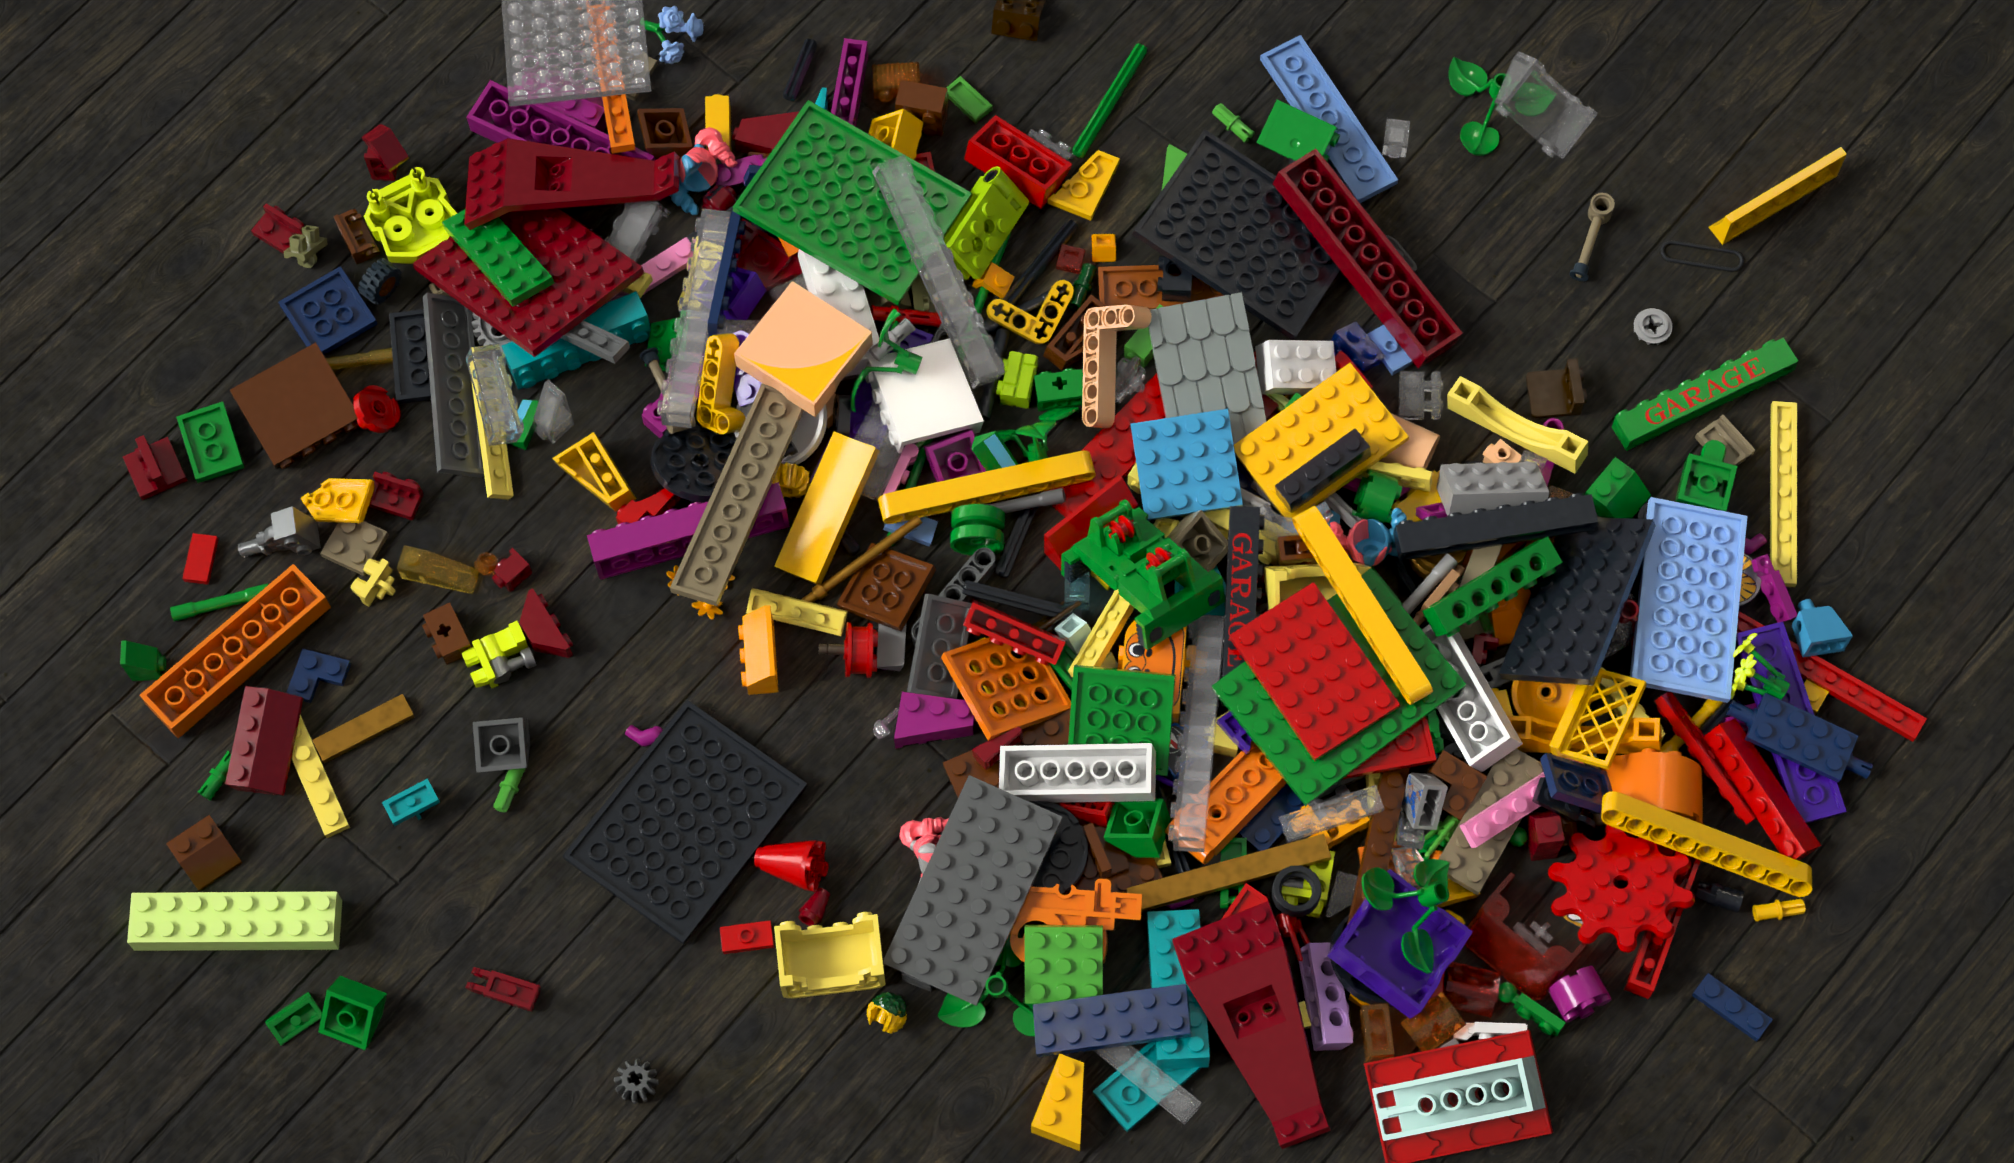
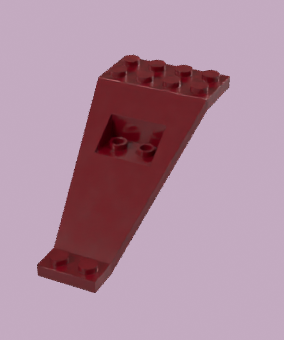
[464,138,680,230]
[1172,901,1331,1149]

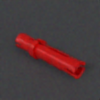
[870,305,942,328]

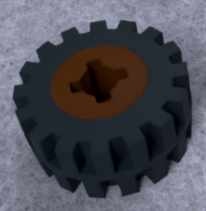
[358,258,402,304]

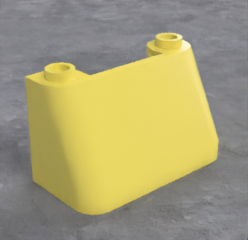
[1263,563,1371,610]

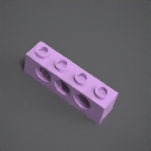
[1299,943,1353,1051]

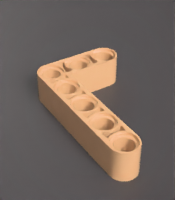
[1082,305,1152,429]

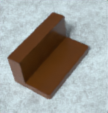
[1083,823,1129,879]

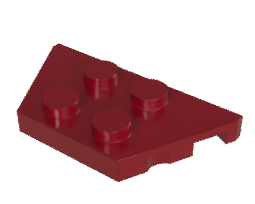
[736,218,803,292]

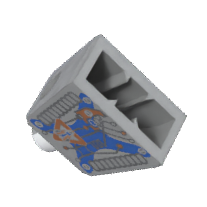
[1402,773,1448,830]

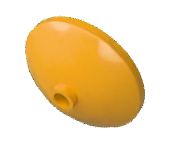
[1511,680,1577,724]

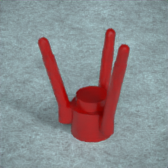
[1276,913,1310,961]

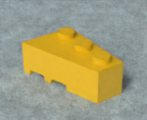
[1031,1054,1084,1151]

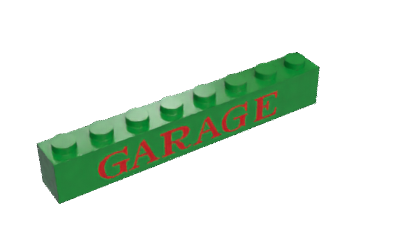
[1612,337,1798,451]

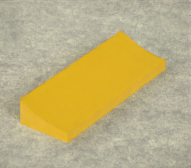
[1709,147,1847,245]
[775,432,880,585]

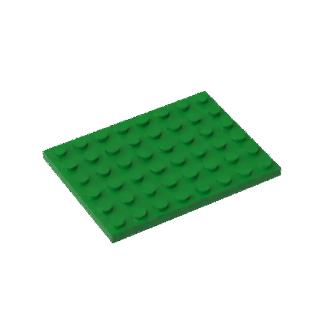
[733,100,972,305]
[1211,568,1466,806]

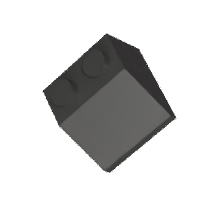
[473,717,530,773]

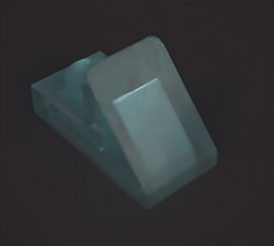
[1064,572,1090,610]

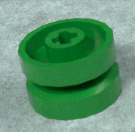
[950,504,1005,556]

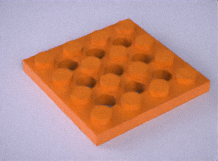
[941,637,1071,741]

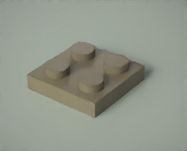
[320,521,389,576]

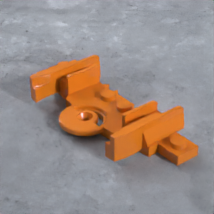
[1010,879,1143,964]

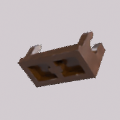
[333,209,380,264]

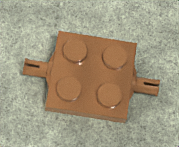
[1413,564,1465,629]

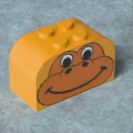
[1118,621,1187,724]

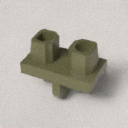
[284,225,328,268]

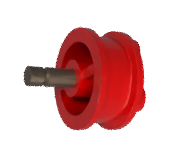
[819,622,878,678]

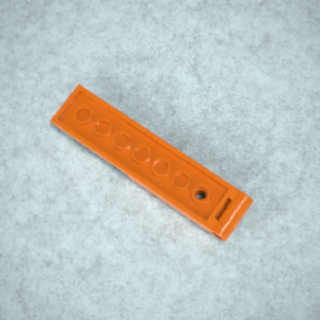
[1165,740,1286,864]

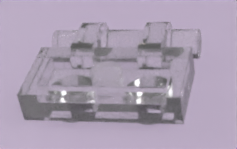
[1399,371,1443,420]

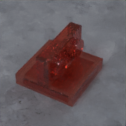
[1441,962,1500,1018]

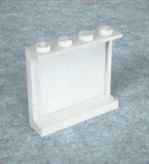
[865,338,984,453]

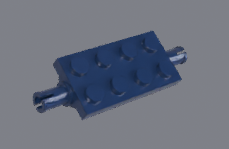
[1726,693,1873,782]

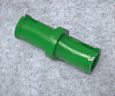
[197,751,231,801]

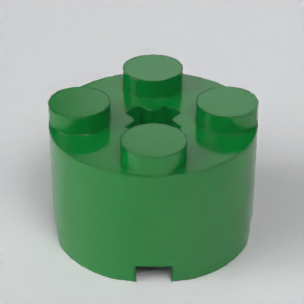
[1352,469,1402,523]

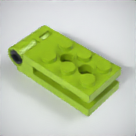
[935,166,1029,280]

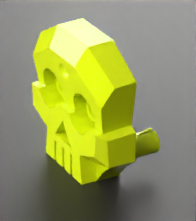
[364,167,457,264]

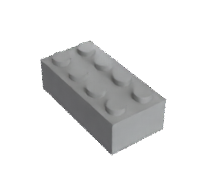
[1437,461,1549,516]

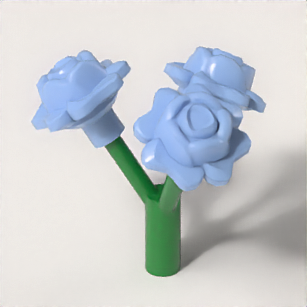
[640,6,703,64]

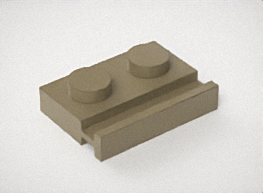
[1695,415,1755,466]

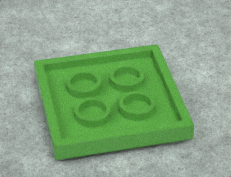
[1025,925,1103,1004]

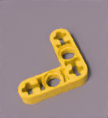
[987,280,1074,345]

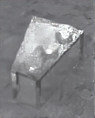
[605,201,671,263]

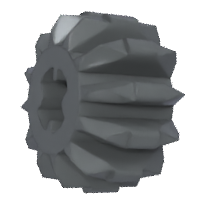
[614,1059,659,1104]

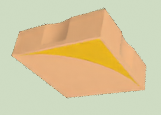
[734,281,873,417]

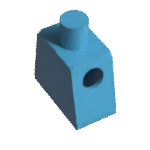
[1792,599,1853,657]

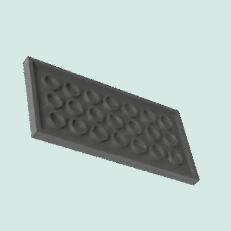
[883,775,1063,1006]

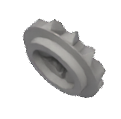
[1634,308,1672,345]

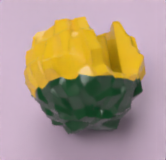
[867,992,907,1034]

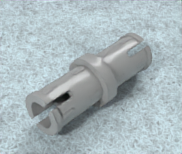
[869,318,916,361]

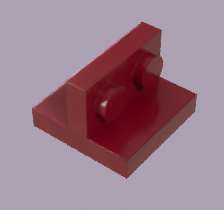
[123,435,188,501]

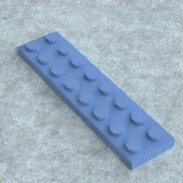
[1260,35,1398,203]

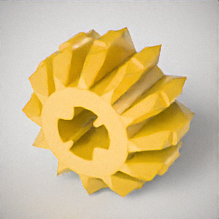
[772,462,810,499]

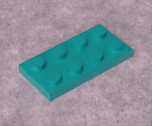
[1093,1042,1201,1132]

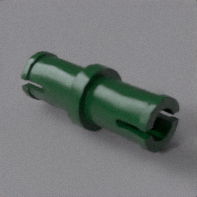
[1067,263,1097,311]

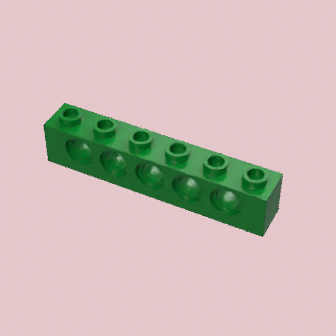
[1422,536,1562,637]

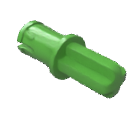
[1212,103,1255,143]
[493,768,525,812]

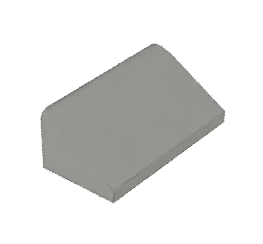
[876,623,906,671]

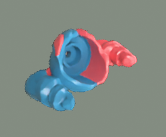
[669,127,738,215]
[1330,508,1407,566]

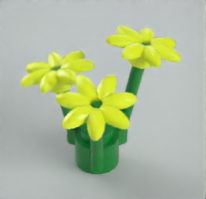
[1731,633,1790,700]

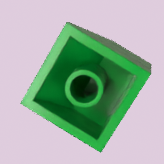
[1585,457,1651,519]
[1104,799,1171,858]
[318,976,387,1050]

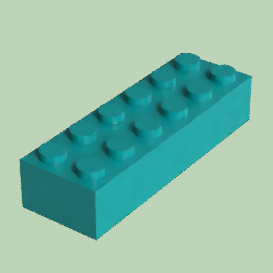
[501,291,651,390]
[1147,909,1210,1070]

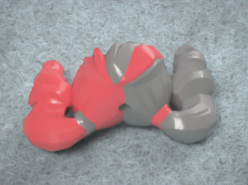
[899,817,949,882]

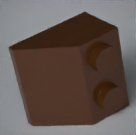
[637,108,692,159]
[166,815,242,892]

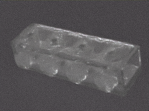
[465,344,524,446]

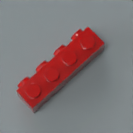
[963,600,1066,666]

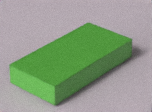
[946,76,993,124]

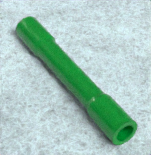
[170,583,269,621]

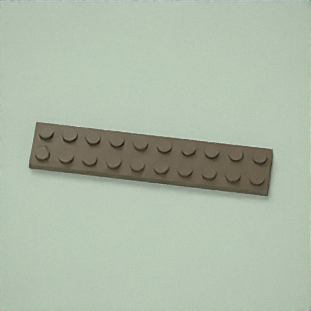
[670,383,804,607]

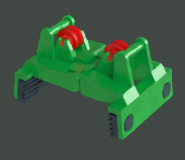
[1061,499,1225,650]

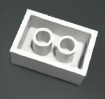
[1255,340,1336,395]

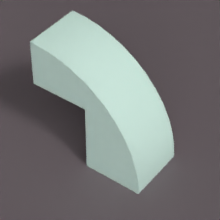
[1054,613,1118,669]

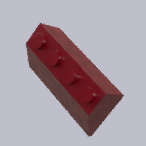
[225,686,304,796]

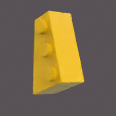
[552,432,636,512]

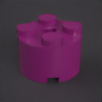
[1549,966,1612,1023]

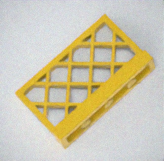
[1549,669,1647,770]

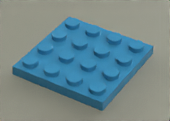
[1131,409,1243,521]

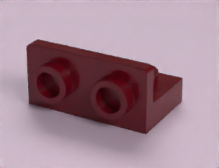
[251,203,305,258]

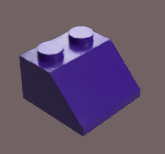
[694,262,766,327]

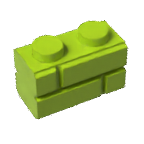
[996,351,1038,409]

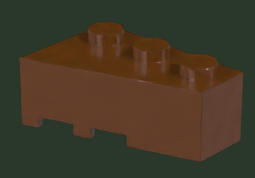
[1043,295,1126,370]

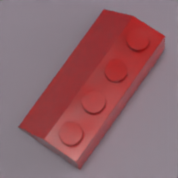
[964,115,1072,209]
[1044,475,1138,570]

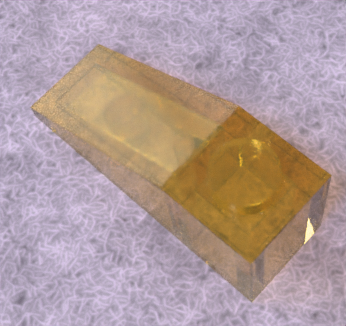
[397,545,480,594]

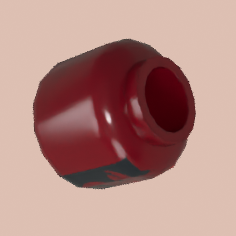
[702,184,737,219]

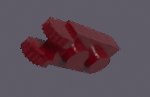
[465,967,541,1012]

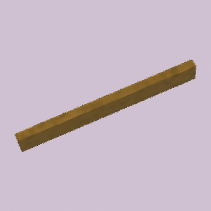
[1127,834,1331,912]

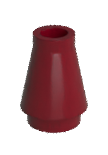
[798,888,831,926]

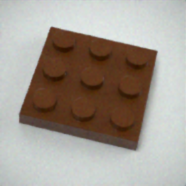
[837,543,936,632]

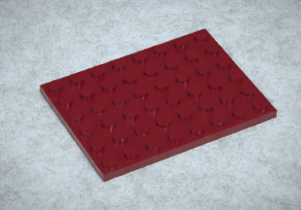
[413,208,645,357]

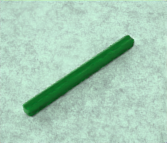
[1072,43,1147,158]

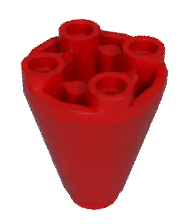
[754,840,828,892]

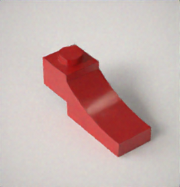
[616,488,681,524]

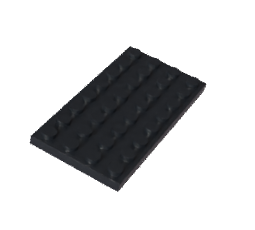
[1499,517,1656,686]

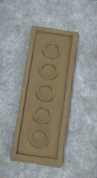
[1439,748,1544,895]

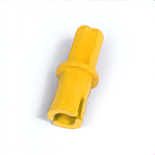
[1752,899,1806,922]

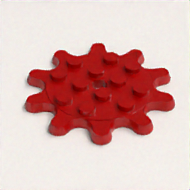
[1548,825,1695,953]

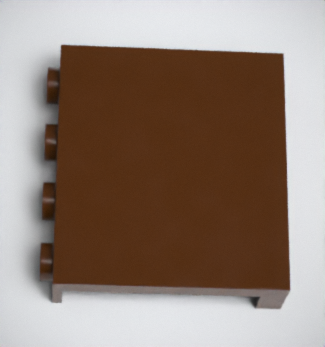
[230,342,359,469]

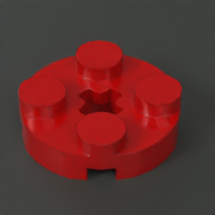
[353,385,400,433]

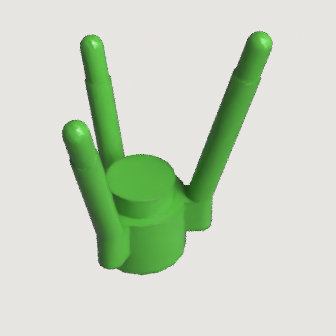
[1413,815,1460,857]

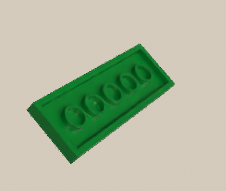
[442,209,554,307]

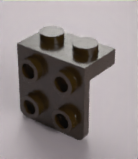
[991,0,1046,41]
[1526,358,1587,418]

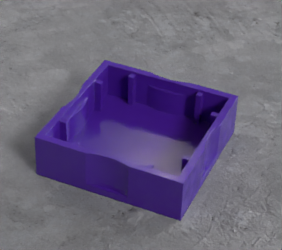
[1327,869,1473,1019]

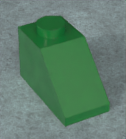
[120,640,166,681]

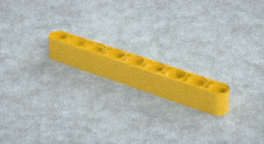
[878,451,1096,524]
[1292,506,1433,705]
[1601,791,1812,897]

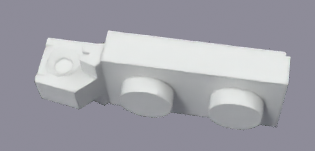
[1453,1022,1527,1041]

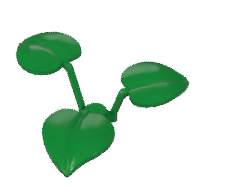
[1449,57,1554,156]
[851,308,923,412]
[996,407,1079,462]
[1362,859,1450,974]
[938,933,1035,1036]

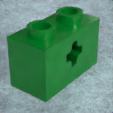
[1034,368,1083,412]

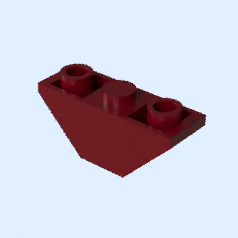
[519,588,573,658]

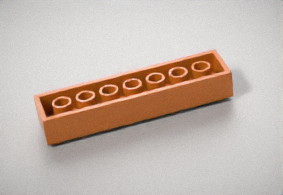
[140,564,331,738]

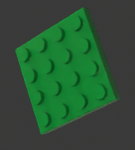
[1068,665,1176,776]

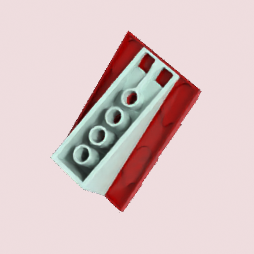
[1364,1030,1553,1163]

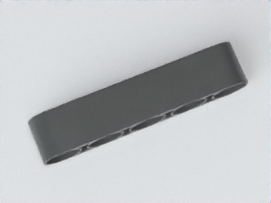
[911,548,996,646]

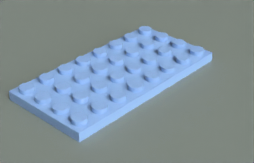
[1630,497,1747,703]

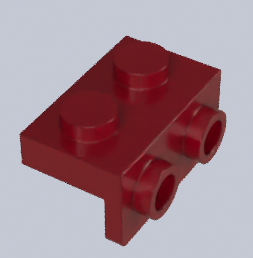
[368,472,424,521]

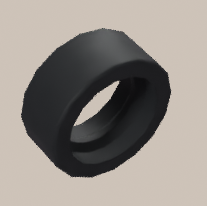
[1272,865,1321,917]

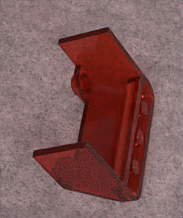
[1465,872,1589,1000]

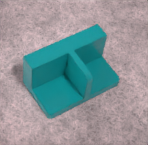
[382,778,440,826]

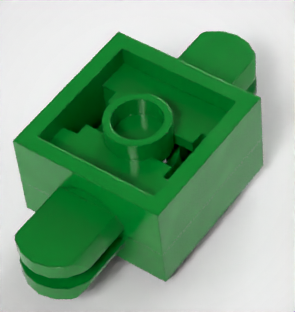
[1675,440,1737,512]

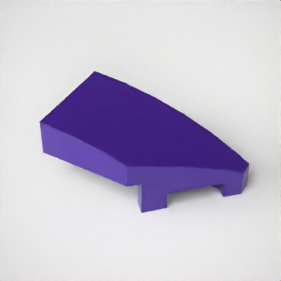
[1217,711,1251,755]

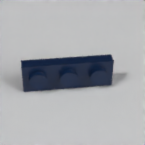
[1692,973,1773,1042]

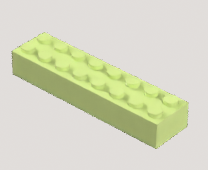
[127,892,342,951]

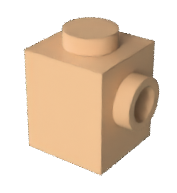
[1483,439,1523,463]

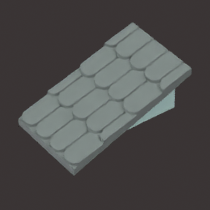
[1148,292,1267,458]

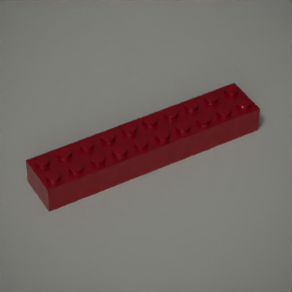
[1273,148,1463,369]

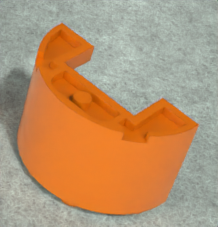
[1601,748,1703,824]

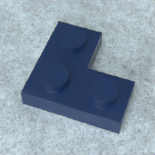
[286,649,351,703]

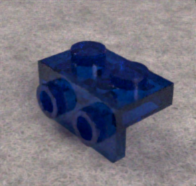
[1330,322,1386,374]

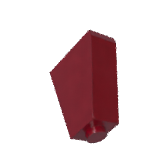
[732,111,799,153]
[1523,809,1564,861]

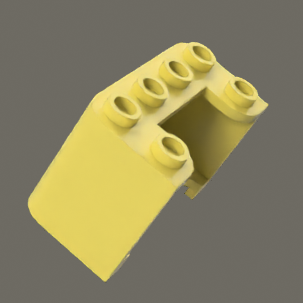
[774,912,886,998]

